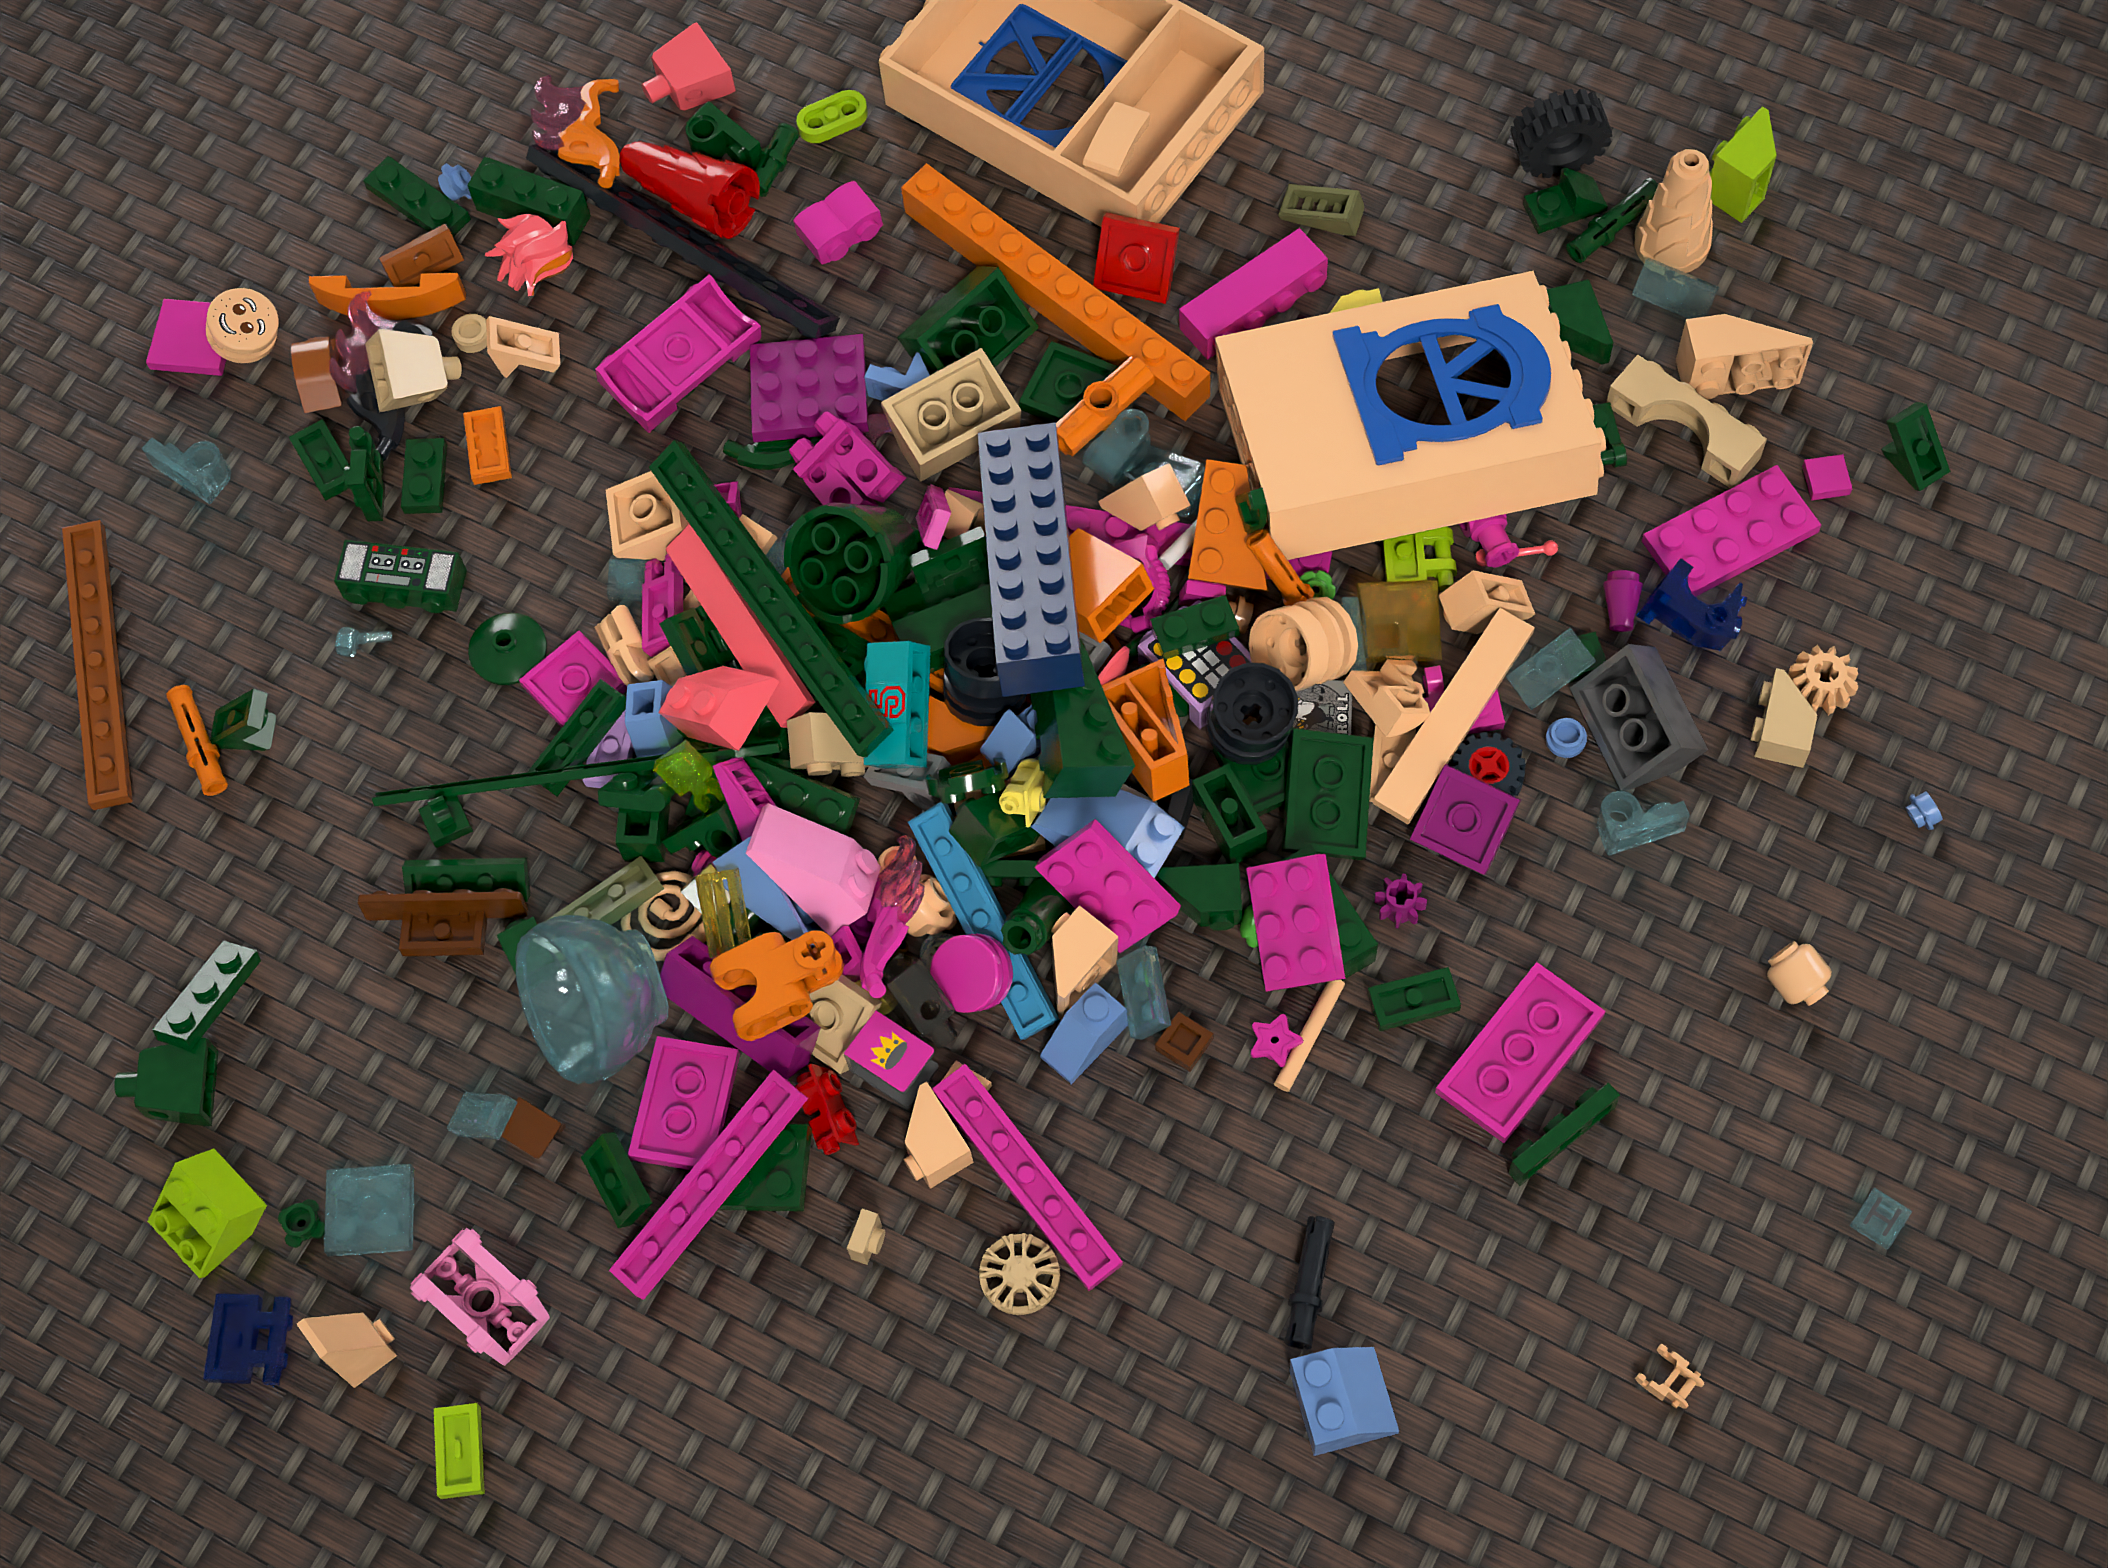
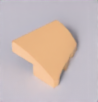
[1343,659,1431,737]

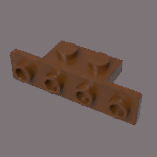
[358,888,528,956]

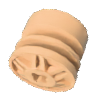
[1249,597,1358,692]

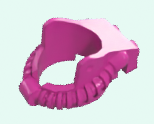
[1110,534,1171,633]

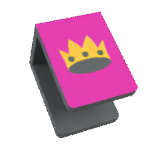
[843,1011,939,1109]

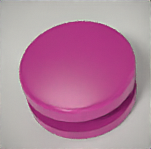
[930,933,1013,1013]

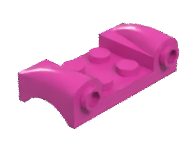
[595,274,761,433]

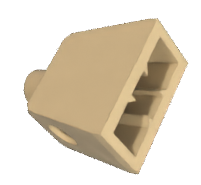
[365,329,462,412]

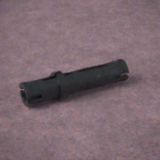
[1284,1216,1335,1349]

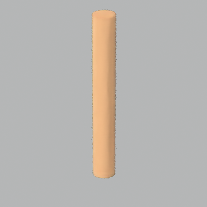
[1274,980,1345,1092]

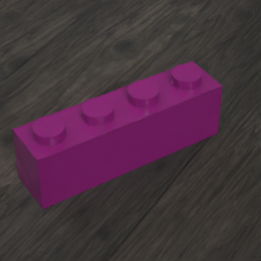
[656,936,821,1080]

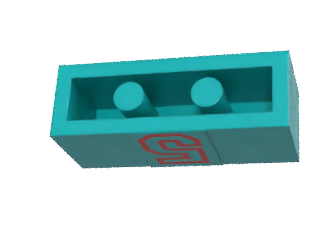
[864,641,930,769]

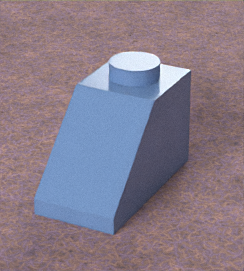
[1040,982,1128,1084]

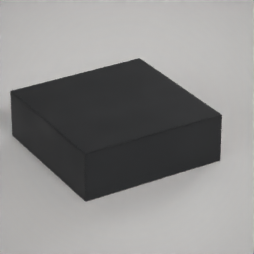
[1167,779,1194,840]

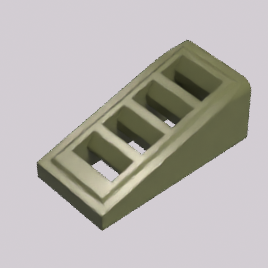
[1278,184,1364,236]

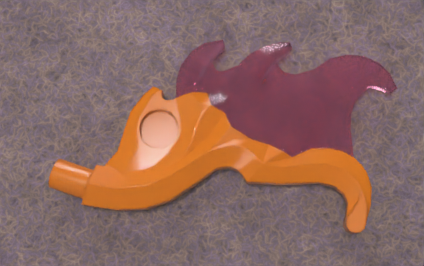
[531,75,620,188]

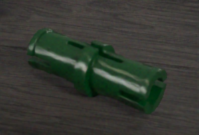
[754,123,800,197]

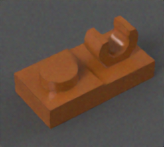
[379,224,464,287]

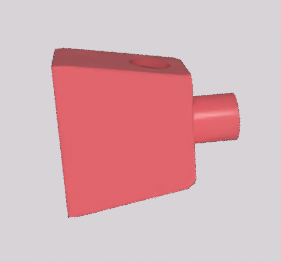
[641,22,736,111]

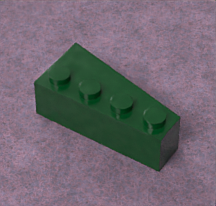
[1030,638,1135,798]

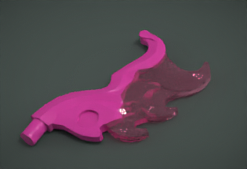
[860,835,925,998]

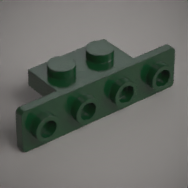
[884,526,990,622]

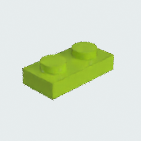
[434,1403,485,1499]

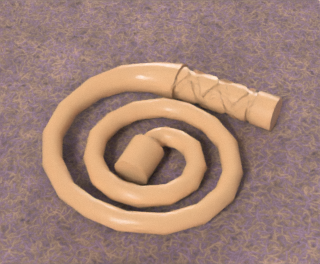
[620,871,715,961]

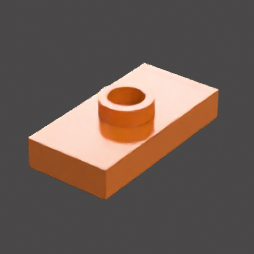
[463,406,512,485]

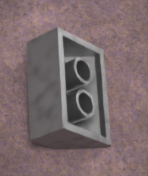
[1570,644,1708,791]

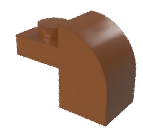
[291,337,345,413]

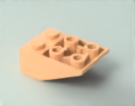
[1676,314,1813,400]

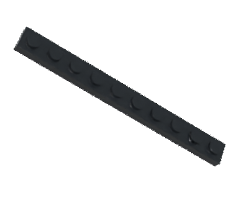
[526,140,840,339]

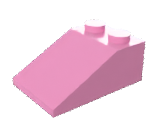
[746,803,881,937]

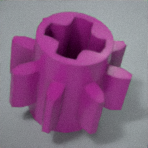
[1374,874,1427,929]

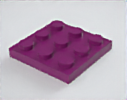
[750,334,869,442]

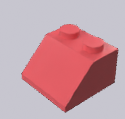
[658,666,779,751]

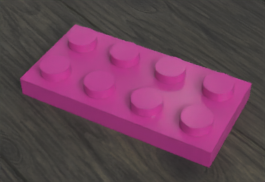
[1642,465,1821,602]
[1435,962,1606,1143]

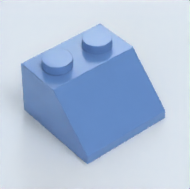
[1289,1347,1399,1456]

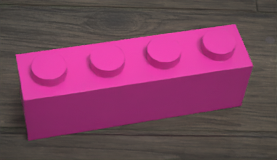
[1179,228,1328,360]

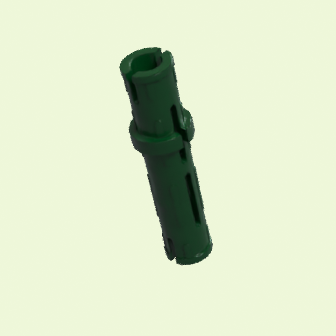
[1566,178,1658,263]

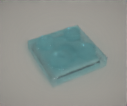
[324,1164,414,1257]

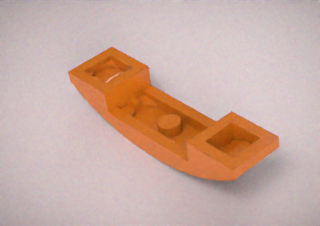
[309,273,466,320]

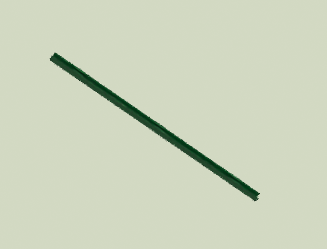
[372,739,782,806]

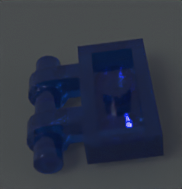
[203,1293,294,1386]

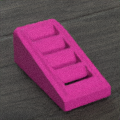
[713,757,777,841]

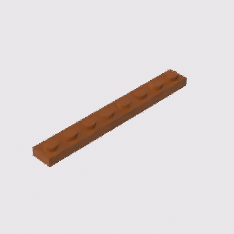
[62,520,133,810]

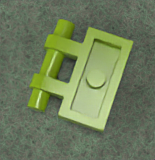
[1382,526,1457,593]

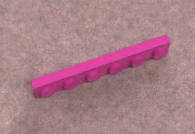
[932,1064,1123,1291]
[609,1070,808,1300]

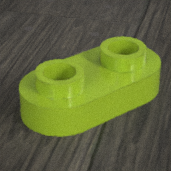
[796,90,868,143]

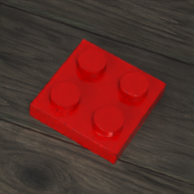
[1093,212,1180,304]

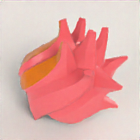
[485,214,573,296]

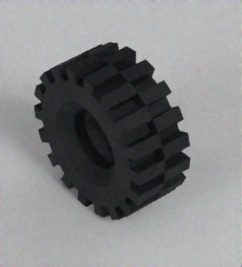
[1510,89,1613,178]

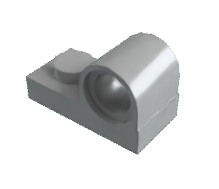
[863,753,951,811]

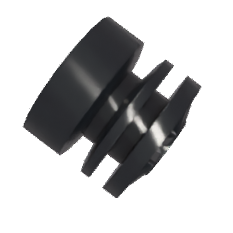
[943,618,1027,726]
[1206,663,1298,765]

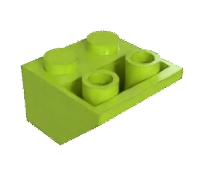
[1709,106,1777,223]
[147,1148,267,1279]

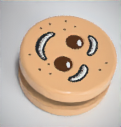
[206,288,279,363]

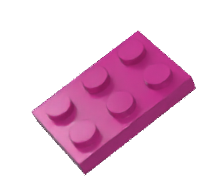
[1034,819,1181,953]
[1246,854,1345,992]
[628,1036,740,1170]

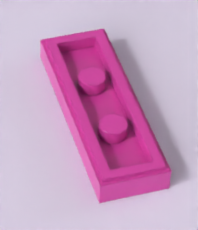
[916,484,951,550]

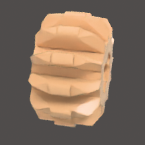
[1788,645,1858,716]

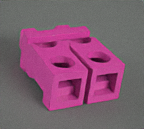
[789,411,906,506]

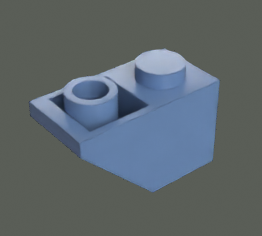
[625,680,684,767]

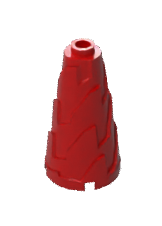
[620,141,760,239]

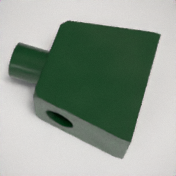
[114,1038,219,1126]

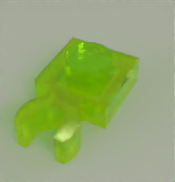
[653,740,725,812]

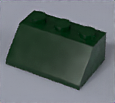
[897,266,1039,375]

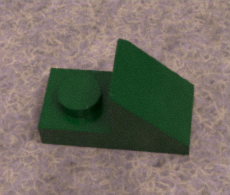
[1523,168,1608,234]
[1881,402,1951,491]
[210,688,276,751]

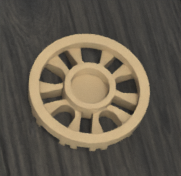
[979,1233,1060,1315]

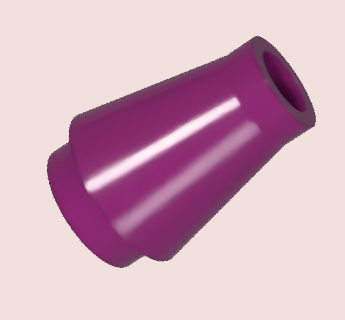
[1603,570,1643,632]

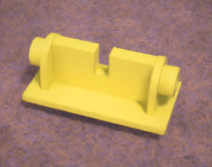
[999,759,1046,827]

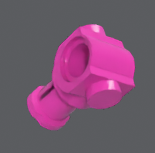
[1459,514,1520,568]

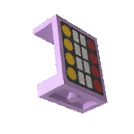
[1138,600,1252,729]

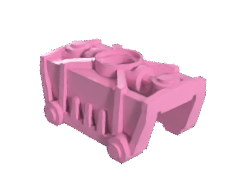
[410,1228,550,1366]

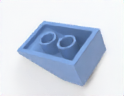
[1031,789,1185,878]
[713,836,826,948]

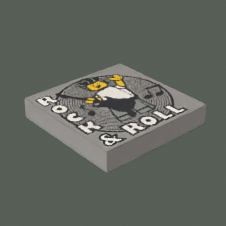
[1293,680,1352,735]

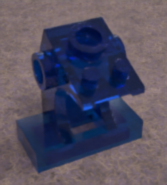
[1636,558,1747,651]

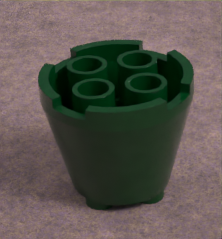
[784,503,920,624]

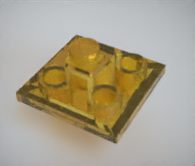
[1357,580,1442,663]

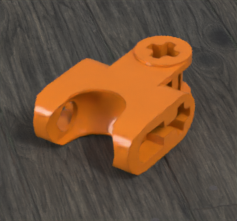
[710,930,844,1041]

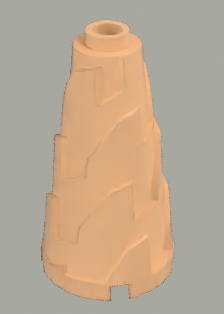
[1634,149,1713,275]

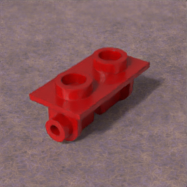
[795,1064,859,1155]

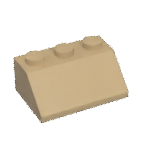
[881,348,1021,482]

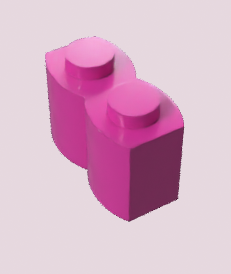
[793,181,883,264]

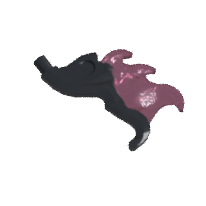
[329,291,432,461]

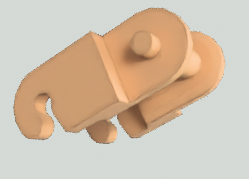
[1635,1344,1704,1409]

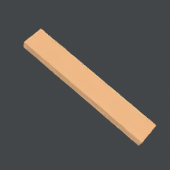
[1373,608,1535,824]

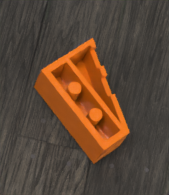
[1188,459,1269,592]
[1102,658,1190,802]

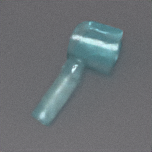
[335,627,392,657]

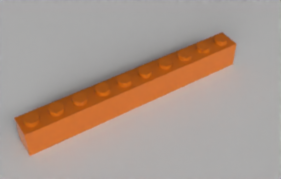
[901,163,1210,421]

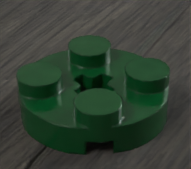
[925,758,1009,804]

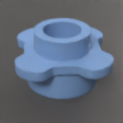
[438,164,472,201]

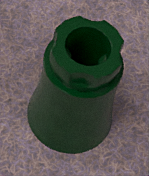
[1001,878,1076,956]

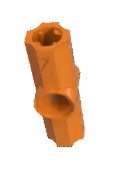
[1056,356,1155,457]

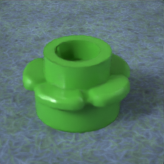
[1300,570,1336,600]

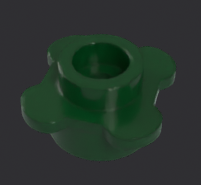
[278,1199,326,1248]

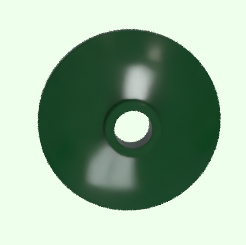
[468,613,547,685]

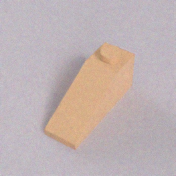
[297,1312,397,1388]

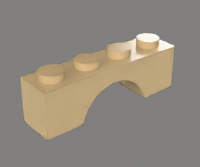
[1606,355,1767,488]

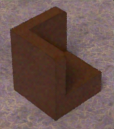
[496,1097,566,1159]

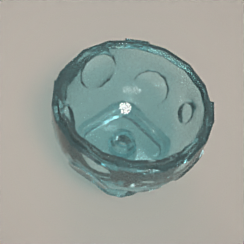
[515,915,669,1084]

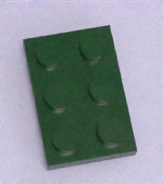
[1282,728,1374,861]

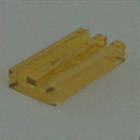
[695,868,752,958]

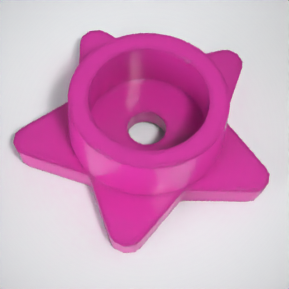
[1251,1014,1304,1067]

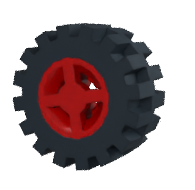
[1451,732,1526,796]

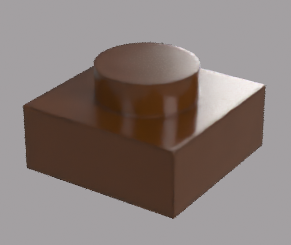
[1155,1011,1214,1072]

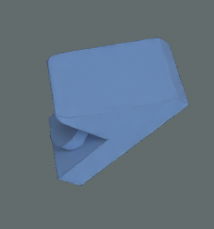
[864,352,930,401]
[980,705,1042,780]

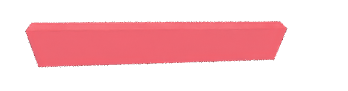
[665,524,815,728]

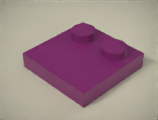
[1410,765,1521,875]

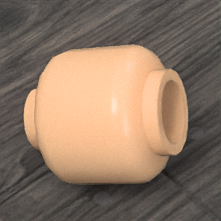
[1767,941,1832,1006]

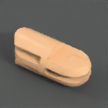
[594,605,655,685]

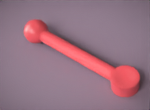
[1475,540,1558,566]

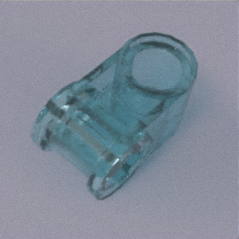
[1082,409,1151,486]

